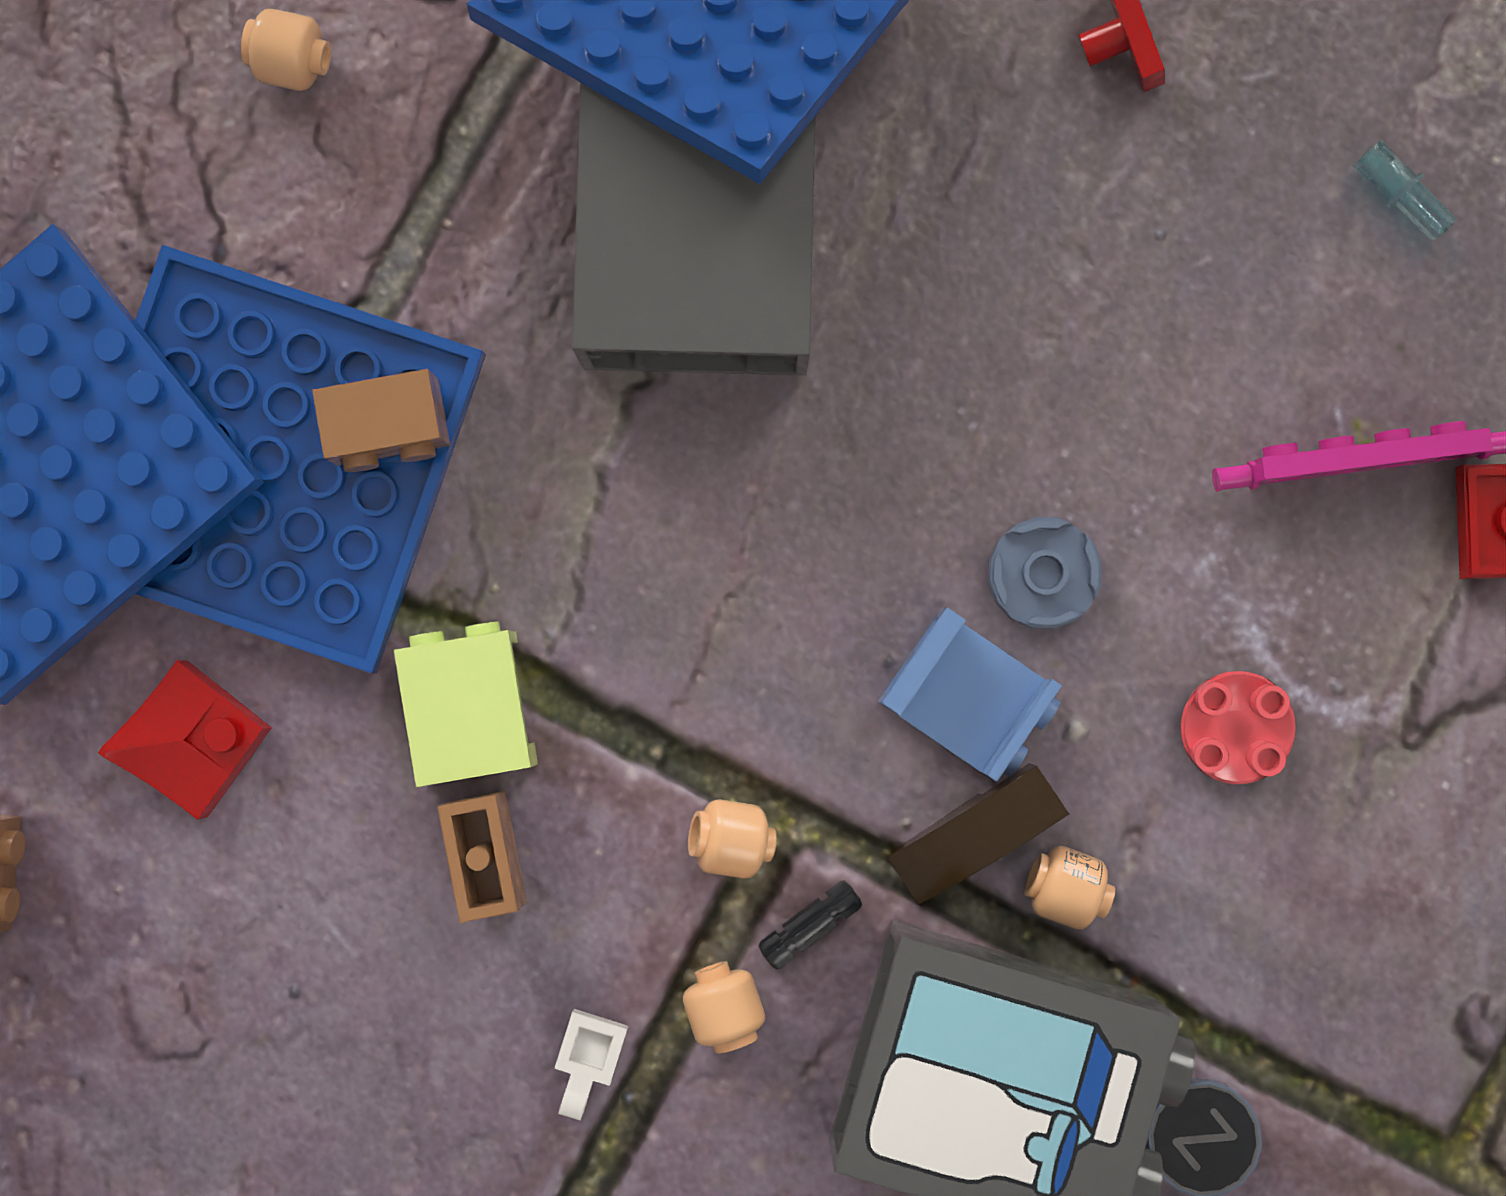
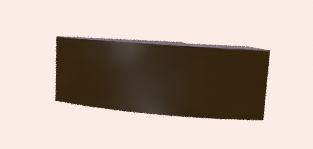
[886,763,1069,904]

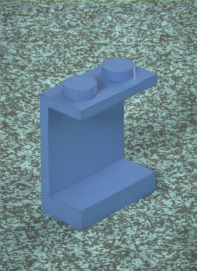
[878,607,1062,781]

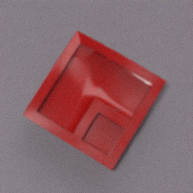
[98,660,272,820]

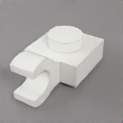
[555,1009,628,1121]

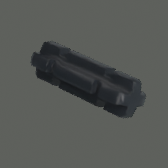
[759,880,862,970]

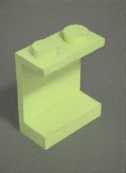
[394,622,538,787]

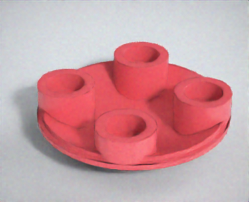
[1181,671,1295,784]

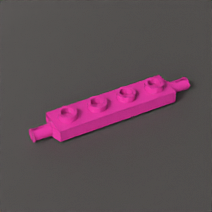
[1212,421,1506,492]

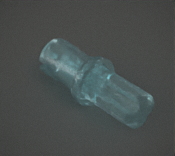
[1353,139,1456,240]

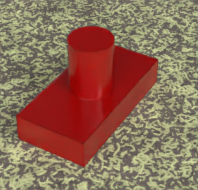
[1078,0,1165,92]

